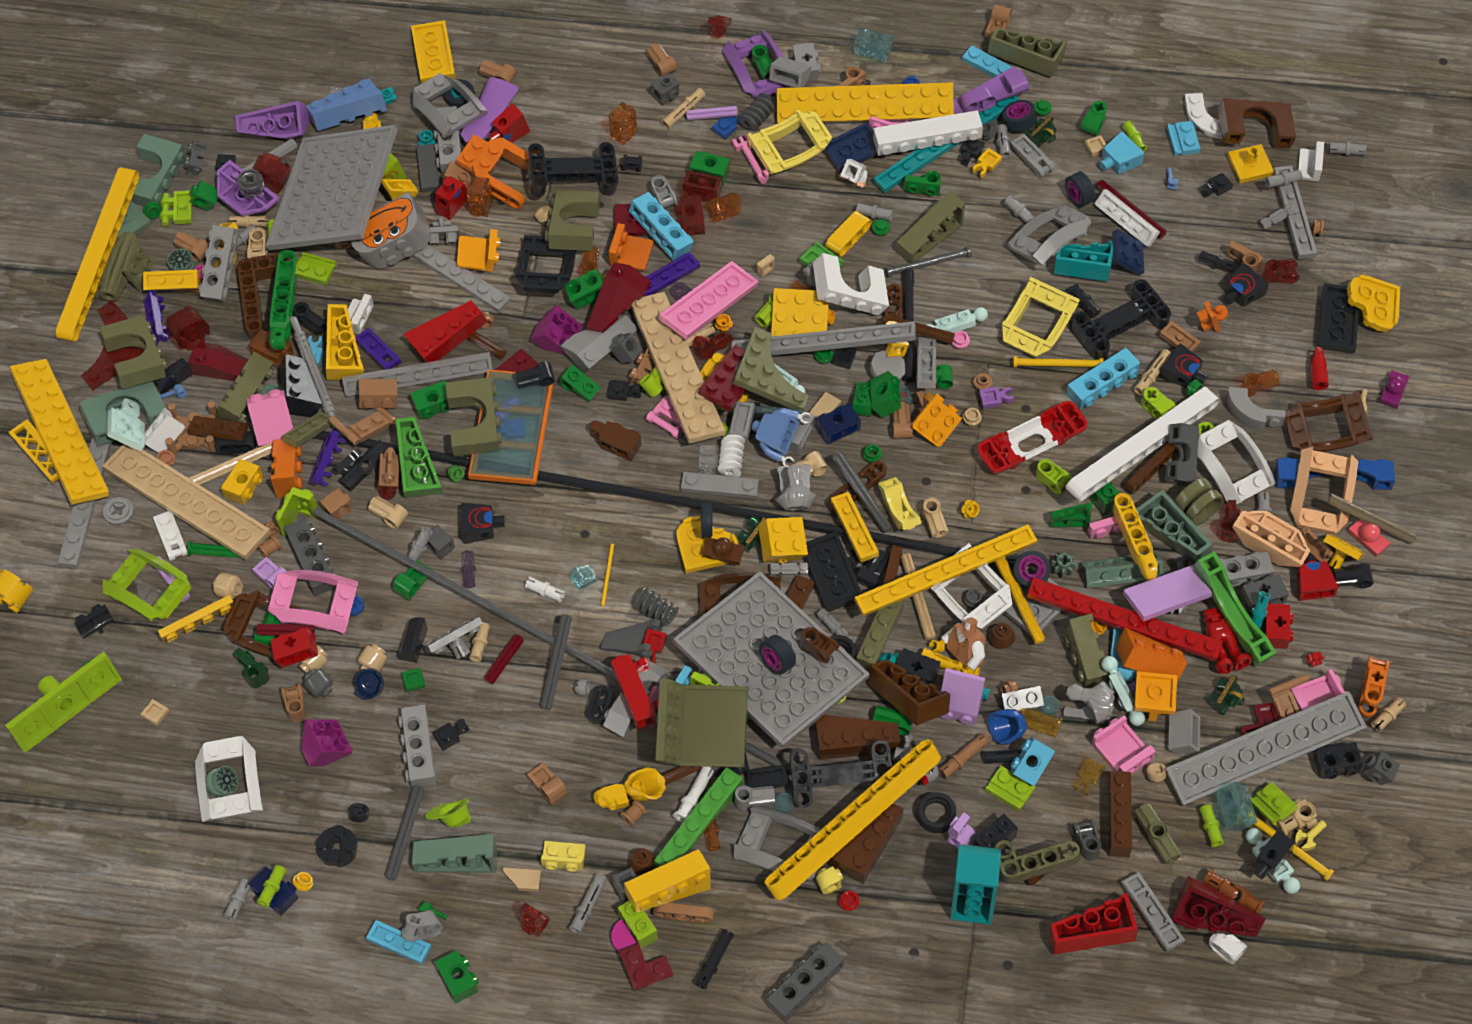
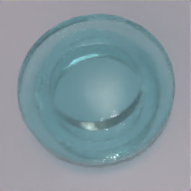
[1040,695,1060,715]
[774,793,795,813]

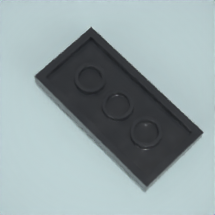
[1317,283,1359,353]
[805,531,862,612]

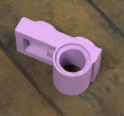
[252,557,287,590]
[947,813,976,849]

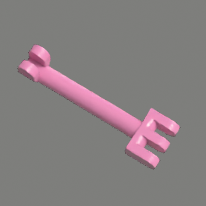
[731,134,769,184]

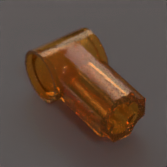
[581,246,600,275]
[1241,370,1280,397]

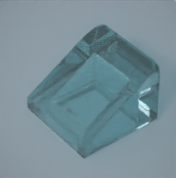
[569,564,598,590]

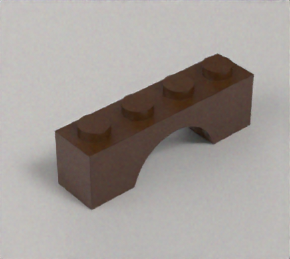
[1108,771,1132,857]

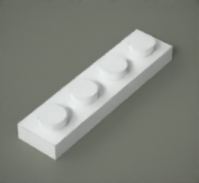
[1094,189,1160,247]

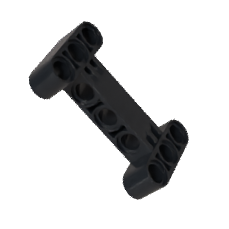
[526,142,619,197]
[1071,279,1171,361]
[789,739,892,808]

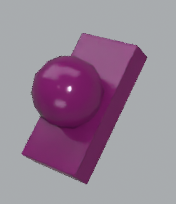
[1379,370,1409,409]

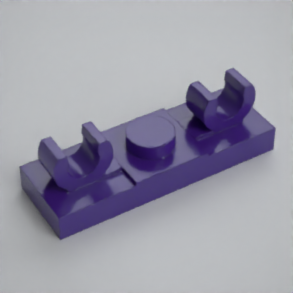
[144,290,170,346]
[307,430,346,487]

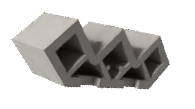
[603,661,669,737]

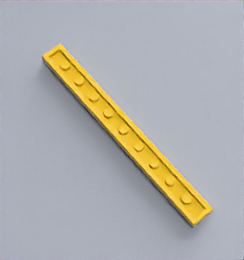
[854,524,1038,616]

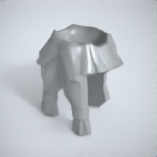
[775,464,818,511]
[1063,681,1115,724]

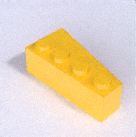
[326,304,364,380]
[624,849,711,913]

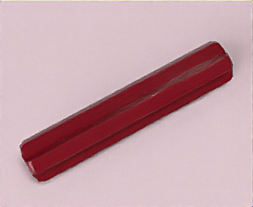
[256,624,315,636]
[484,634,524,685]

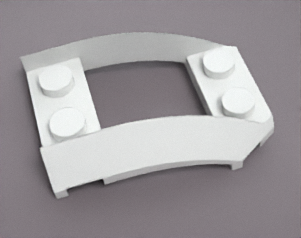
[1197,420,1276,508]
[931,543,1012,629]
[195,736,263,822]

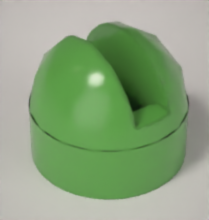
[447,465,464,482]

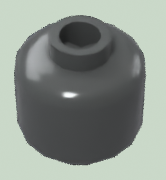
[304,668,333,698]

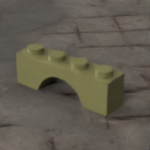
[856,600,904,673]

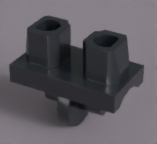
[74,604,114,639]

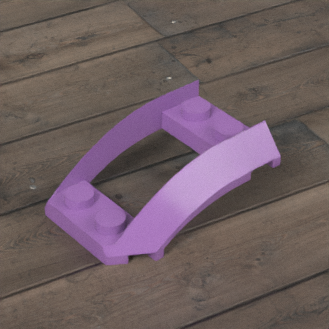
[722,29,791,98]

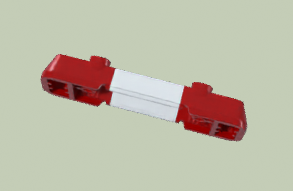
[977,401,1087,475]

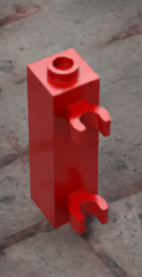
[611,654,659,730]

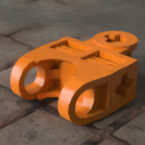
[1358,656,1389,718]

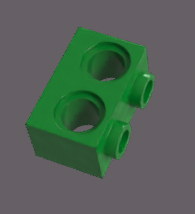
[565,269,604,310]

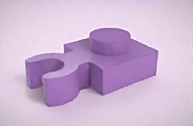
[979,387,1014,409]

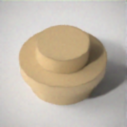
[963,408,982,426]

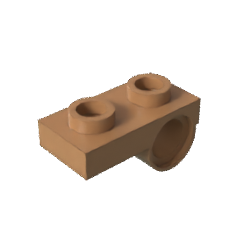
[985,4,1012,38]
[838,66,866,86]
[1226,241,1264,272]
[527,763,568,806]

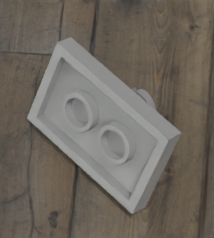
[422,617,483,659]

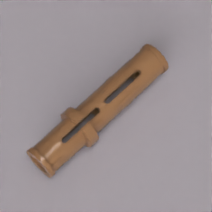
[938,733,990,779]

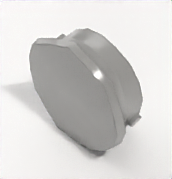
[870,350,905,380]

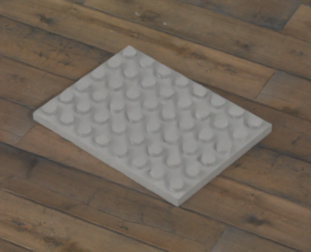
[265,125,398,250]
[673,571,870,749]

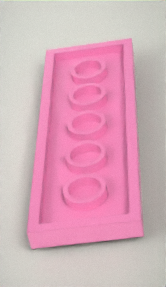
[659,261,759,340]

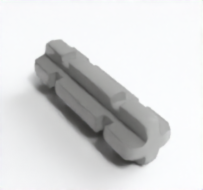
[1261,203,1296,229]
[770,562,808,575]
[817,608,848,636]

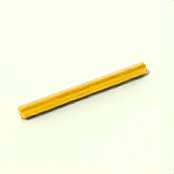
[994,557,1045,644]

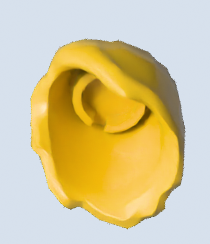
[624,767,666,802]

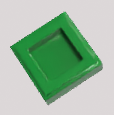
[401,667,426,692]

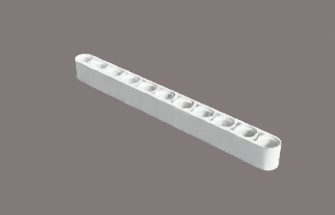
[1065,387,1220,502]

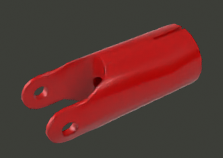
[1310,347,1329,390]

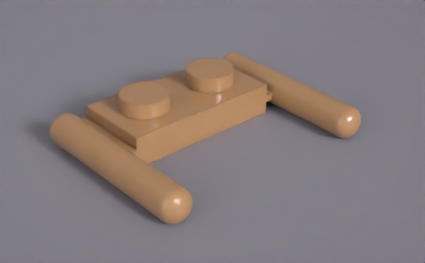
[329,408,396,446]
[1268,674,1310,720]

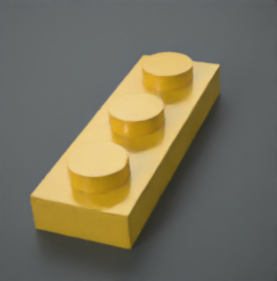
[143,270,199,291]

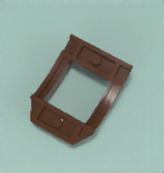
[1285,390,1373,451]
[699,572,782,617]
[223,590,317,658]

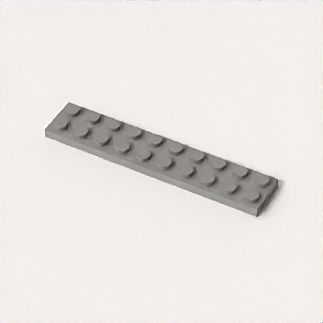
[1165,691,1367,806]

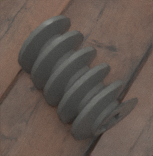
[738,93,775,131]
[635,586,679,626]

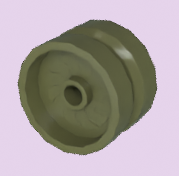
[1174,478,1224,526]

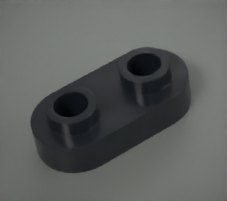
[587,685,613,724]

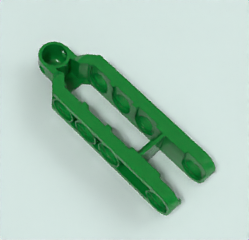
[269,250,297,350]

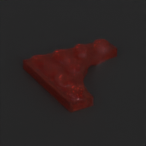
[81,300,145,391]

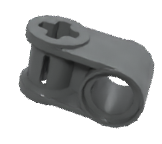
[1072,819,1101,861]

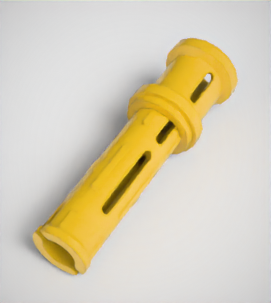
[921,648,981,676]

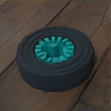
[443,79,475,109]
[701,503,713,538]

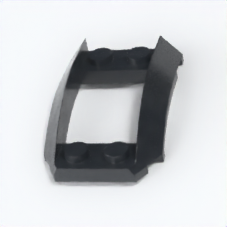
[515,235,576,293]

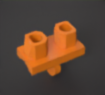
[1196,301,1228,332]

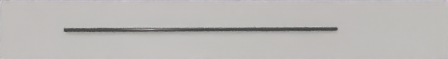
[313,508,807,782]

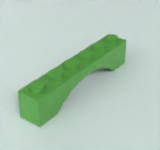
[1194,551,1277,667]
[654,767,743,869]

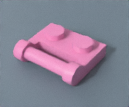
[646,395,684,439]

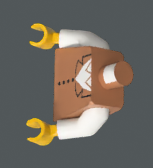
[929,617,985,674]

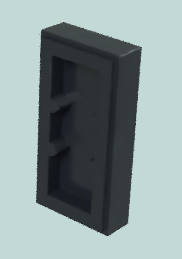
[746,765,789,788]

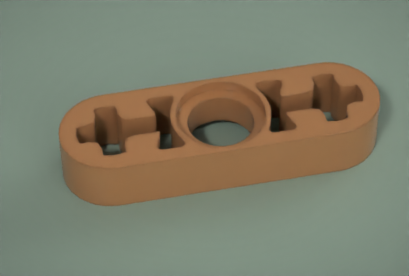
[653,903,714,924]

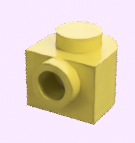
[815,866,843,894]

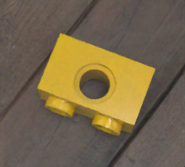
[221,459,263,505]

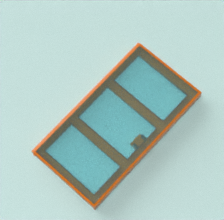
[468,370,555,485]

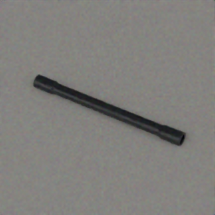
[903,269,915,383]

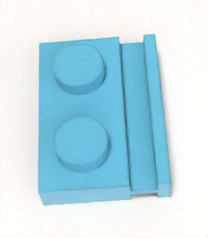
[1167,121,1200,156]

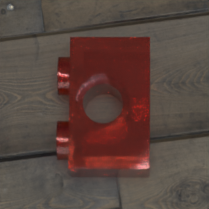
[682,170,722,204]
[676,195,705,236]

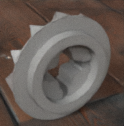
[103,497,134,526]

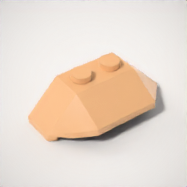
[1233,511,1310,567]

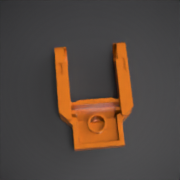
[456,134,539,209]

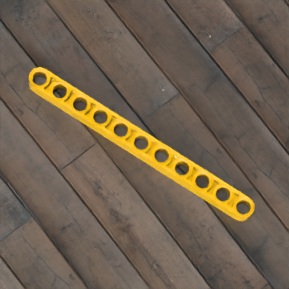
[56,167,139,342]
[765,739,941,900]

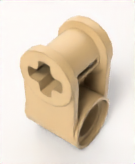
[247,227,268,258]

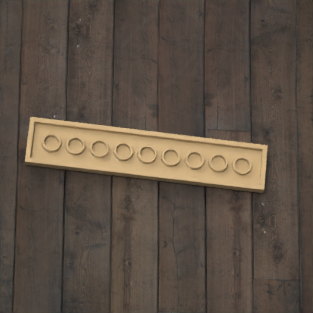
[631,292,725,444]
[102,444,271,560]

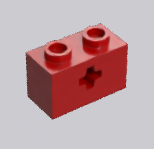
[1263,603,1294,649]
[271,628,318,668]

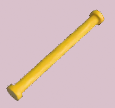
[1013,356,1103,367]
[1246,812,1334,881]

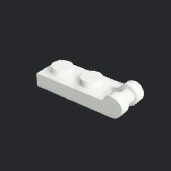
[153,511,188,561]

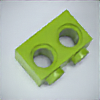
[618,901,658,949]

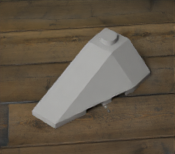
[560,315,638,374]

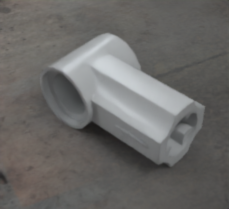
[734,785,775,811]

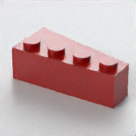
[403,300,488,363]
[1049,893,1138,955]

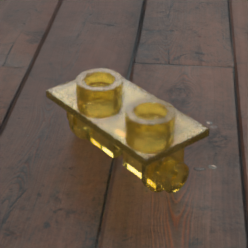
[1021,707,1062,737]

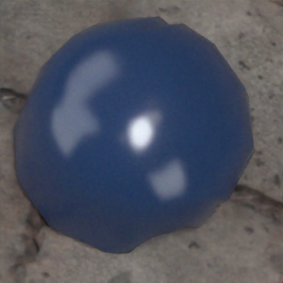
[354,668,384,699]

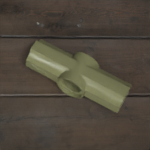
[1134,803,1182,864]

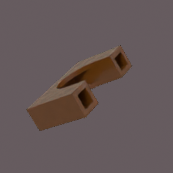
[1217,98,1297,148]

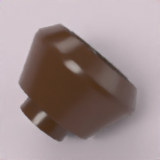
[988,623,1015,649]
[628,848,656,875]

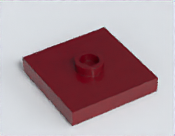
[615,204,650,237]

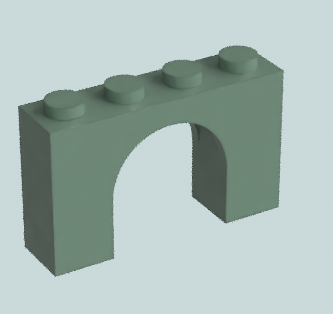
[131,134,186,206]
[80,381,166,447]

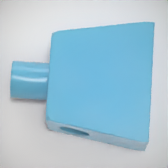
[1099,131,1144,174]

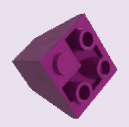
[531,305,583,356]
[302,719,353,766]

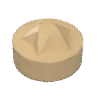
[535,206,550,223]
[1146,763,1167,782]

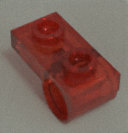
[692,330,734,360]
[1217,500,1240,543]
[520,903,550,937]

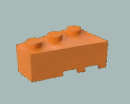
[271,439,303,498]
[1115,627,1187,683]

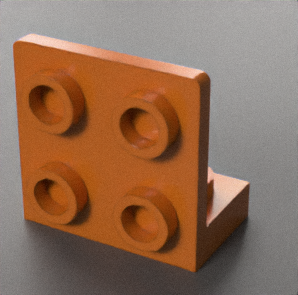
[609,223,654,271]

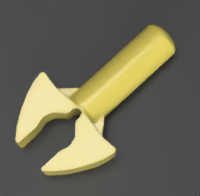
[1294,820,1327,851]

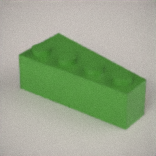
[396,417,443,498]

